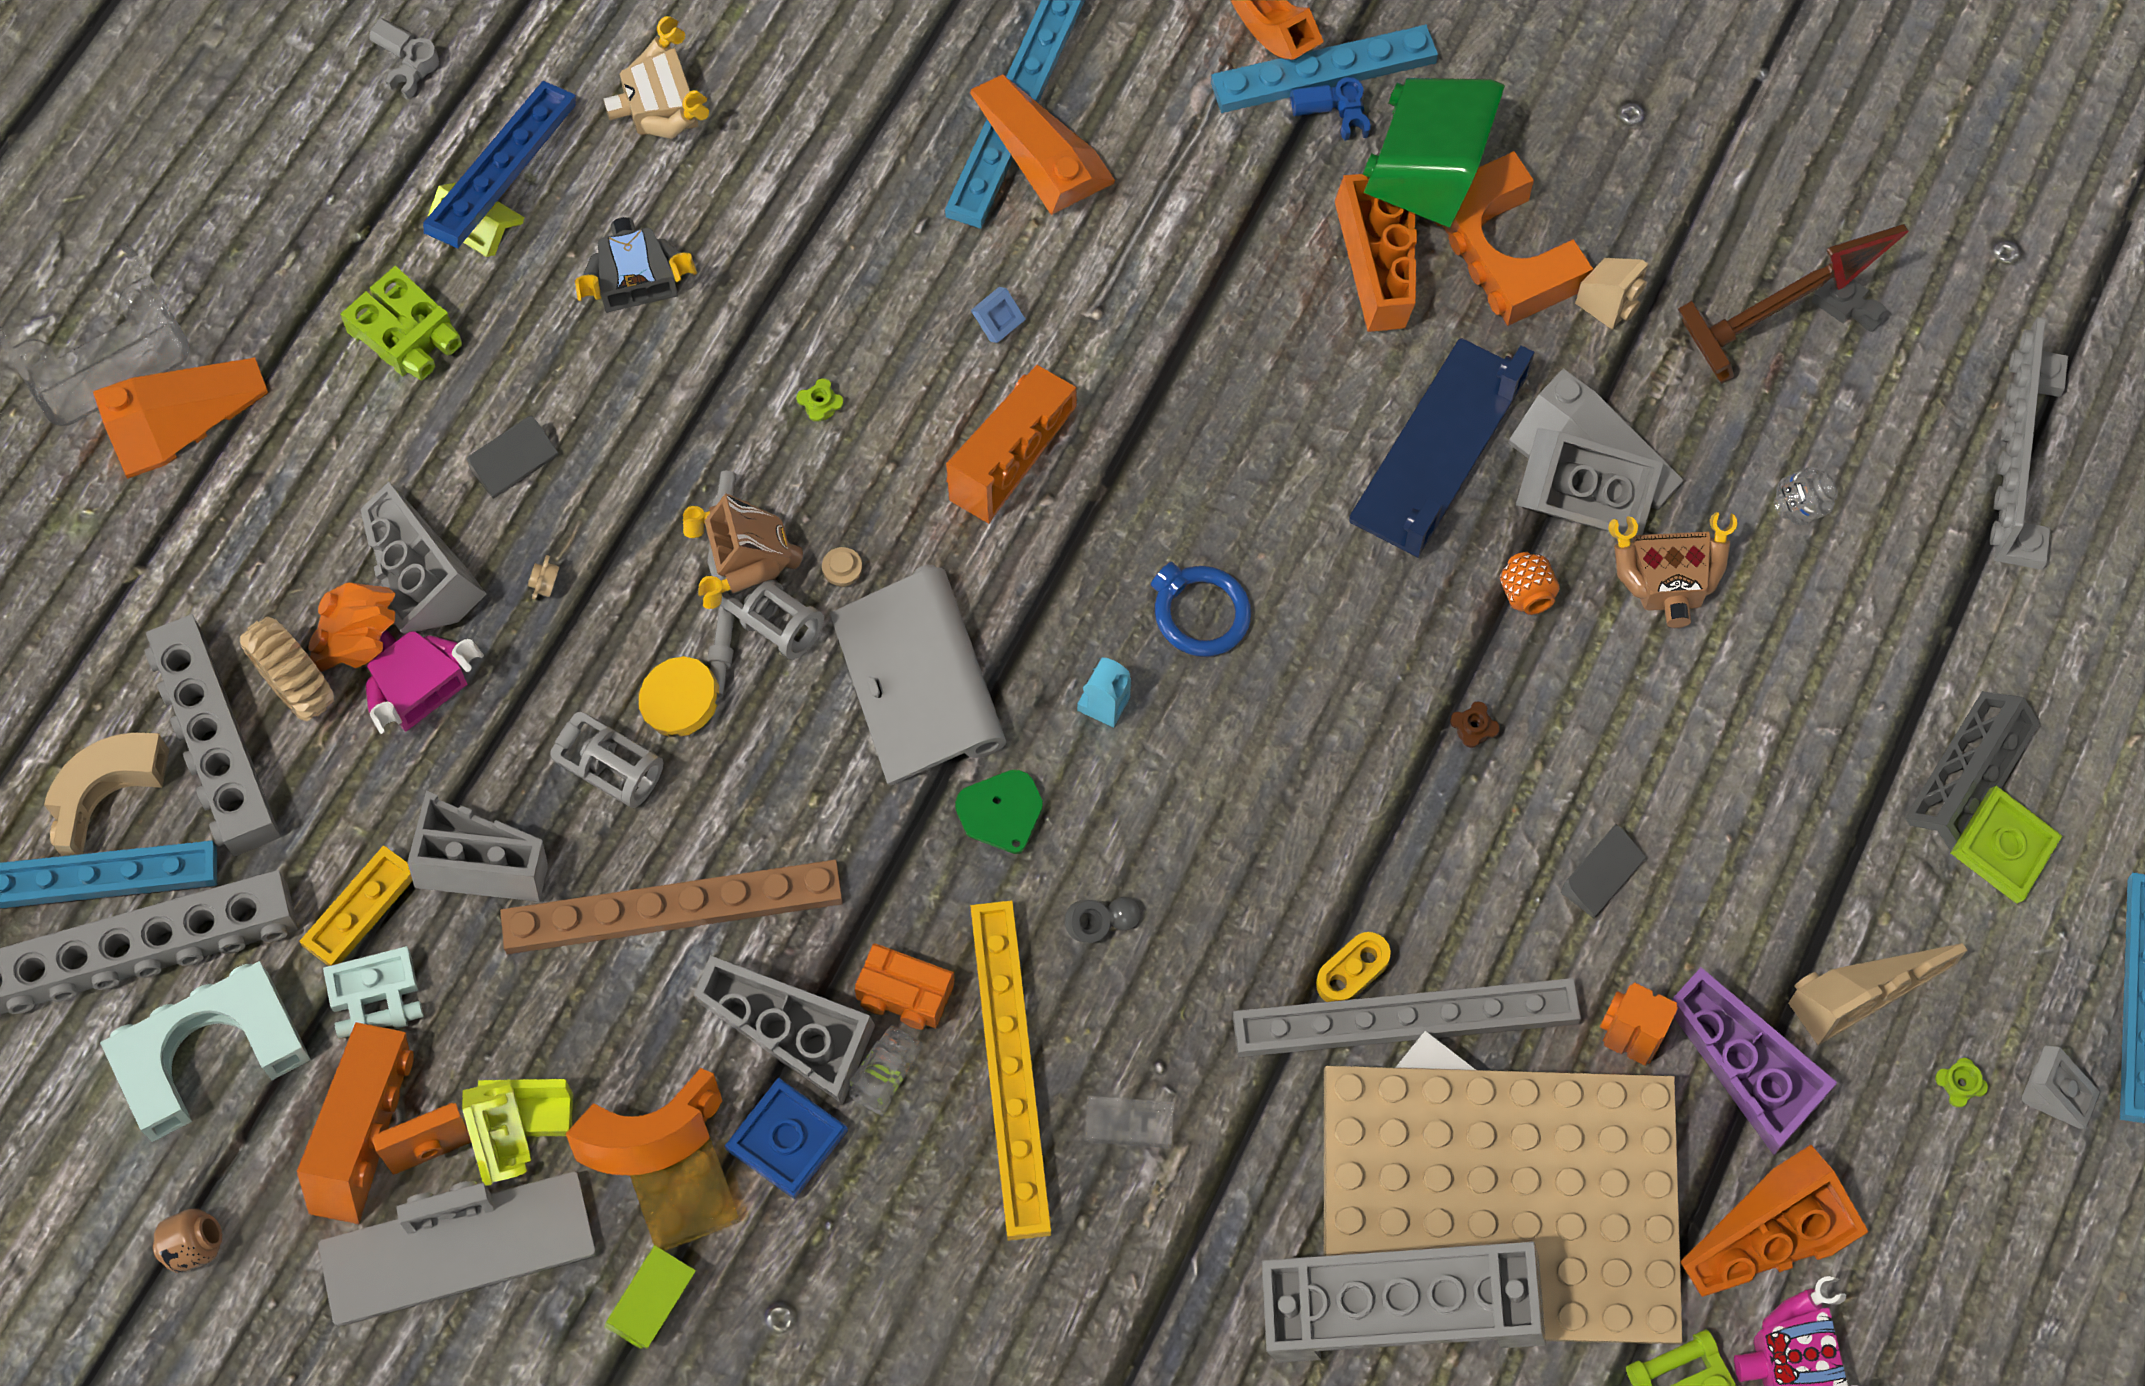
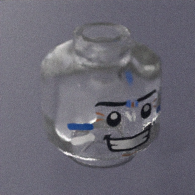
[1774,467,1838,526]

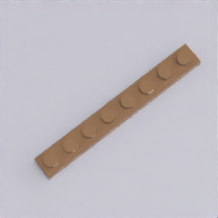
[500,859,843,954]

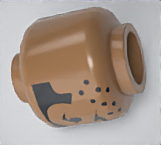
[153,1209,222,1273]

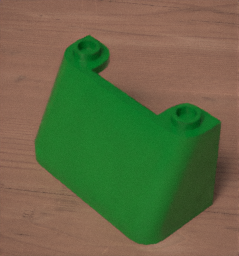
[1362,78,1505,228]

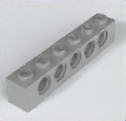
[144,614,281,857]

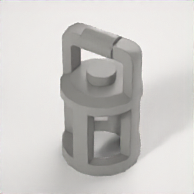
[720,580,824,660]
[550,712,664,808]

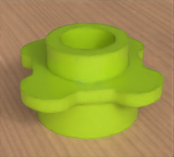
[796,378,843,422]
[1935,1058,1988,1108]

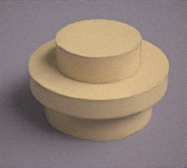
[822,547,862,587]

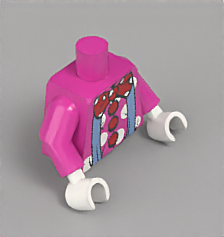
[1734,1276,1855,1386]

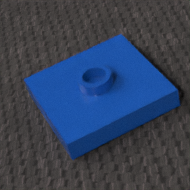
[725,1078,848,1200]

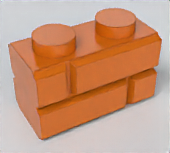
[854,943,955,1030]
[1599,982,1678,1066]

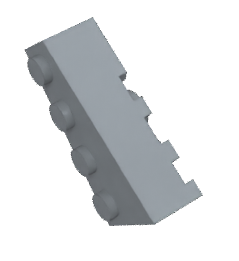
[694,955,875,1105]

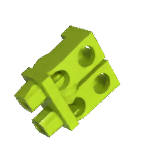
[340,265,462,381]

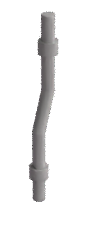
[707,471,736,698]

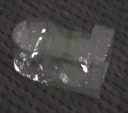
[850,1025,923,1117]

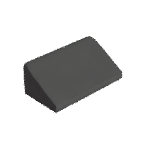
[467,415,559,499]
[1561,824,1646,918]

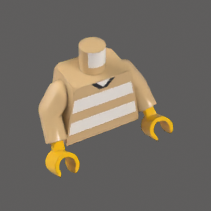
[603,16,709,139]

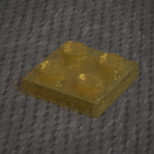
[630,1138,740,1251]

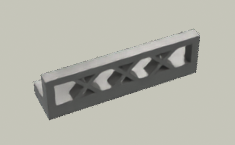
[1905,691,2040,849]

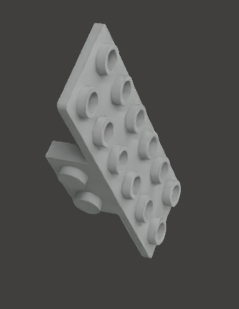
[318,1172,596,1326]

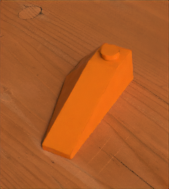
[970,74,1115,215]
[93,357,268,479]
[1680,1145,1869,1297]

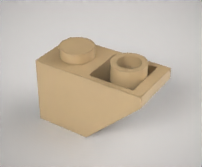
[1575,258,1648,330]

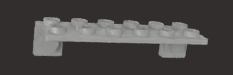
[1990,317,2068,570]

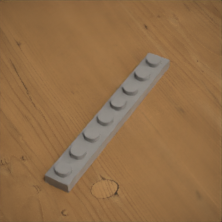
[1233,978,1581,1057]

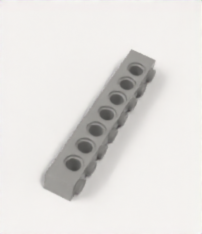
[0,870,298,1015]

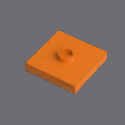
[371,1102,471,1175]

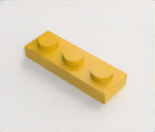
[299,845,413,966]

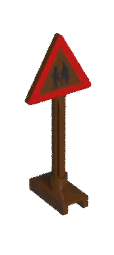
[1678,224,1909,384]

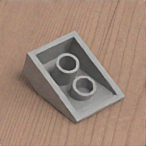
[1516,428,1663,535]

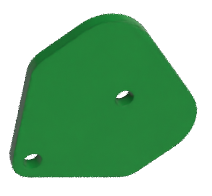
[955,770,1043,854]

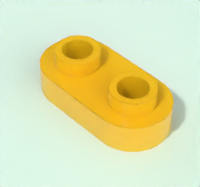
[1316,932,1391,1002]

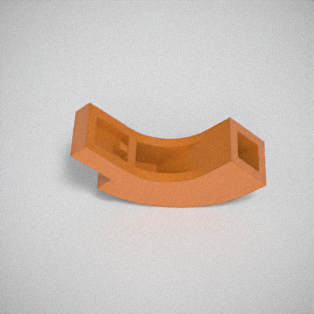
[1230,0,1324,60]
[566,1068,723,1176]

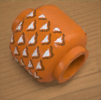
[1500,552,1560,615]

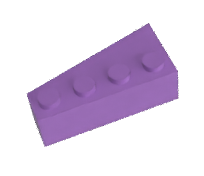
[1672,967,1837,1155]

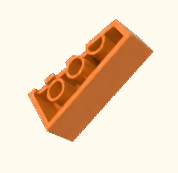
[1334,174,1417,332]
[946,365,1077,524]
[297,1022,414,1225]

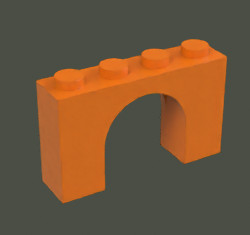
[1435,151,1593,326]

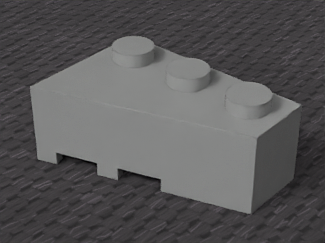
[407,790,548,902]

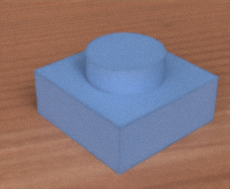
[971,287,1026,343]

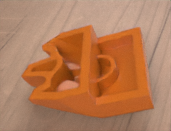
[308,583,396,672]

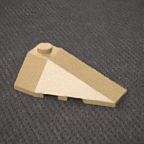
[1788,943,1967,1045]

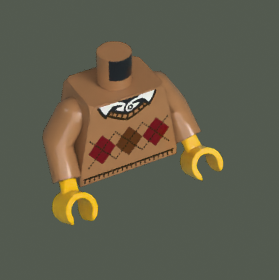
[1608,512,1737,628]

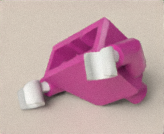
[366,630,484,734]

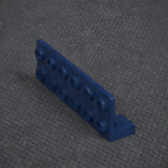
[1349,338,1535,558]

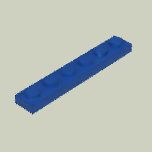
[423,81,576,249]

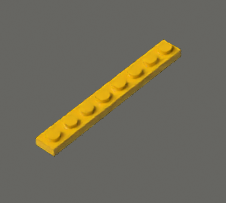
[970,900,1051,1241]

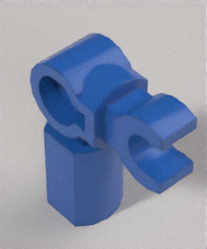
[1290,77,1371,141]

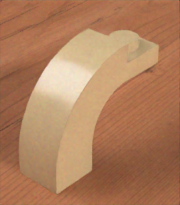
[44,733,170,856]

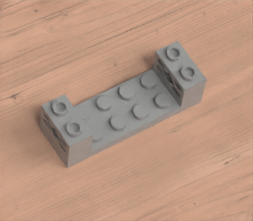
[1262,1242,1546,1363]

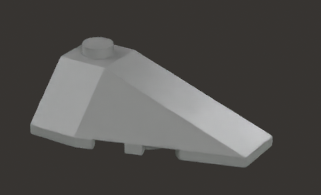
[1508,368,1683,510]
[360,481,486,634]

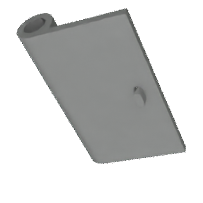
[830,565,1007,786]

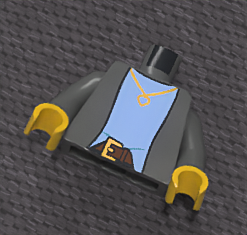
[575,217,697,313]

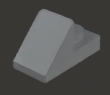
[2022,1046,2100,1129]

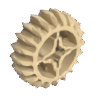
[240,617,334,722]

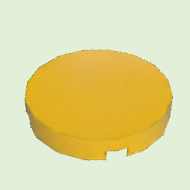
[639,656,719,736]

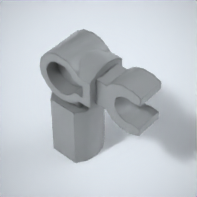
[370,18,440,99]

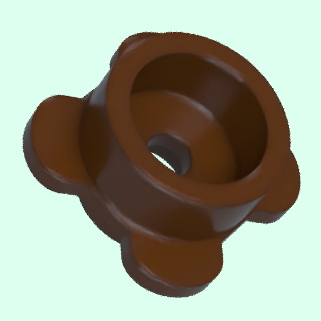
[1450,702,1499,748]

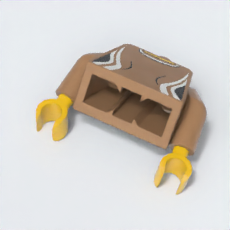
[683,493,803,609]

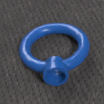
[1151,562,1251,657]

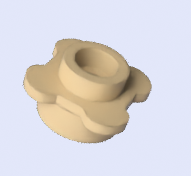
[527,555,559,600]

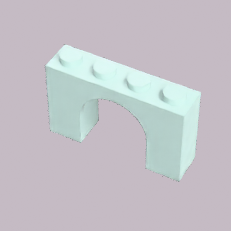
[100,961,311,1142]

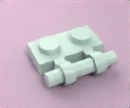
[323,946,424,1039]

